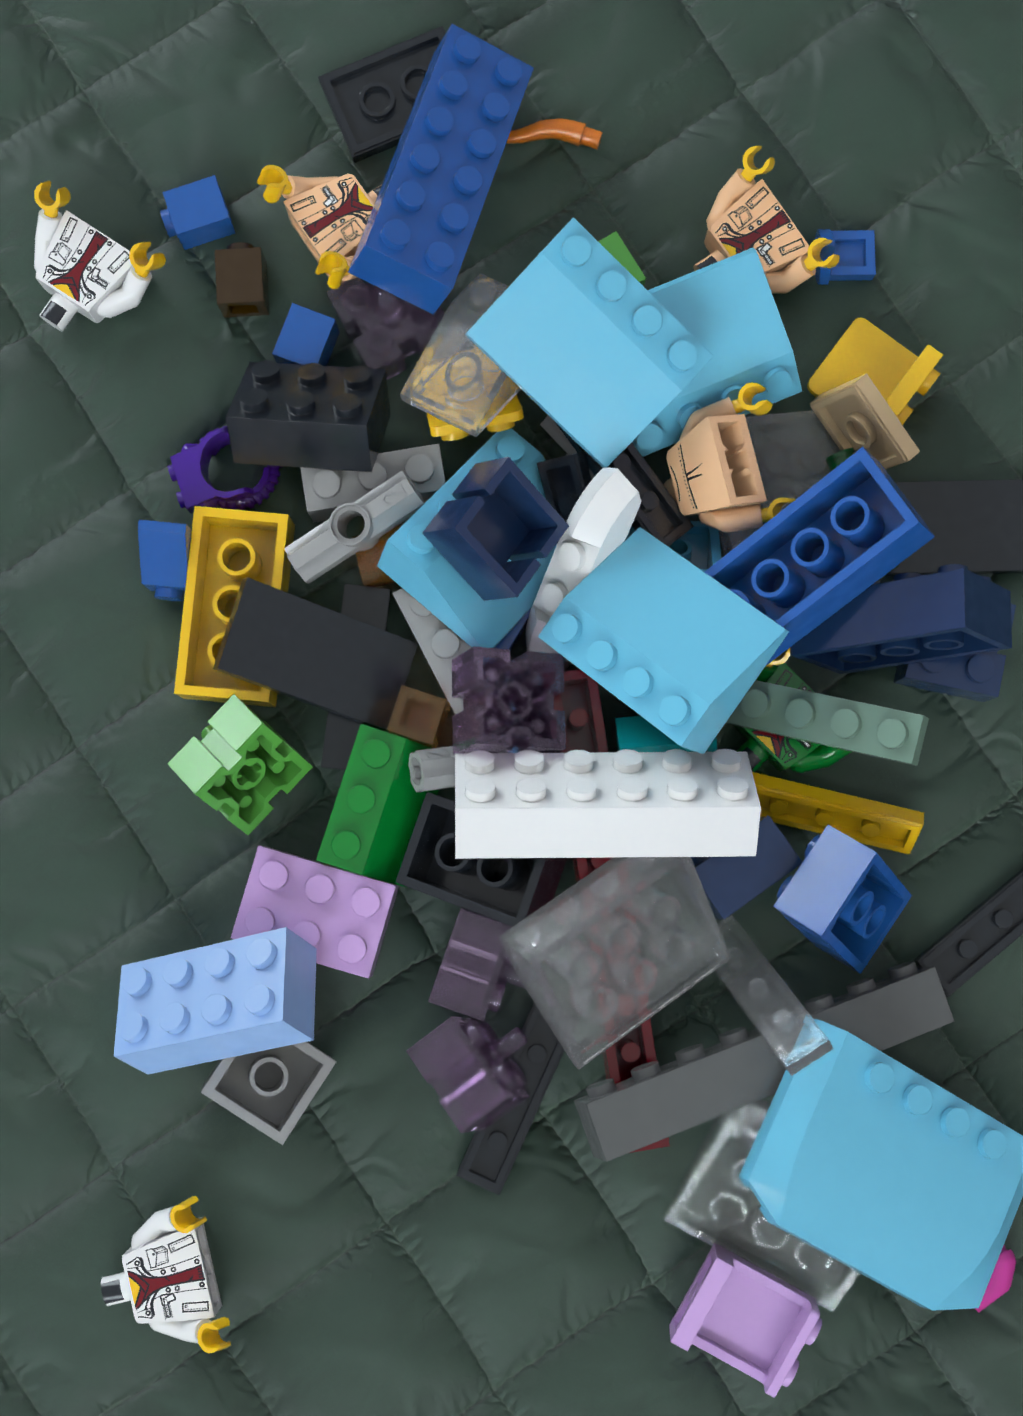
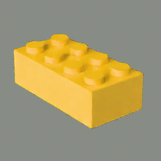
[174,506,295,707]

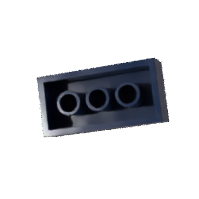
[790,564,1012,674]

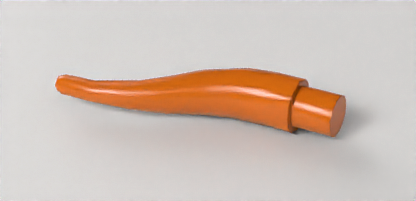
[506,118,603,150]

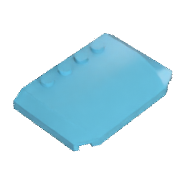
[739,1018,1023,1311]

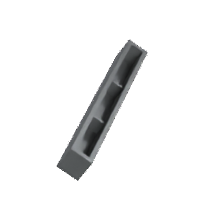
[574,961,955,1162]

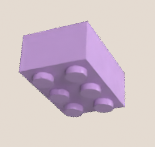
[231,846,399,979]

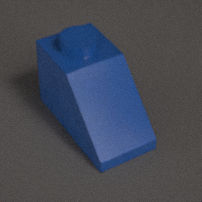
[138,520,192,601]

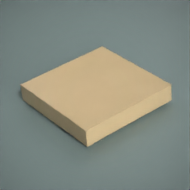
[809,373,920,469]

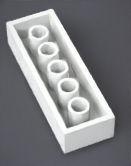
[455,749,761,859]

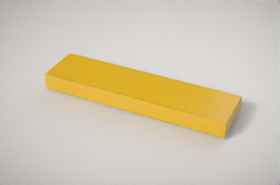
[752,772,924,855]

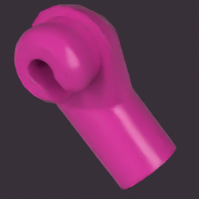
[974,1245,1016,1313]

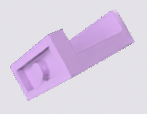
[669,1243,822,1398]

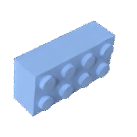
[114,927,317,1074]

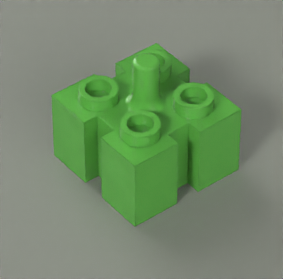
[168,694,313,835]

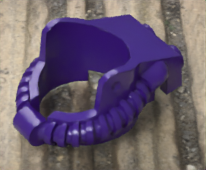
[167,426,284,514]

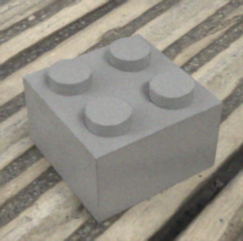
[201,1042,336,1145]

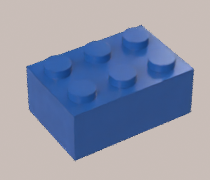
[773,824,912,974]

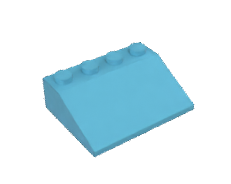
[465,217,714,468]
[632,248,802,457]
[377,428,557,658]
[538,527,789,754]

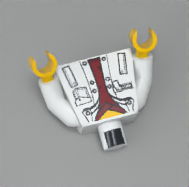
[34,181,166,332]
[101,1196,231,1354]

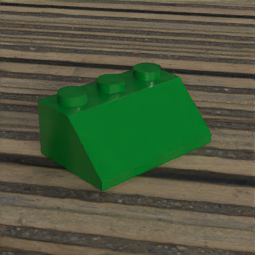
[316,724,439,888]

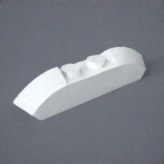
[526,467,641,676]

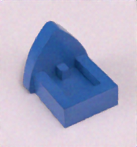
[815,229,876,285]

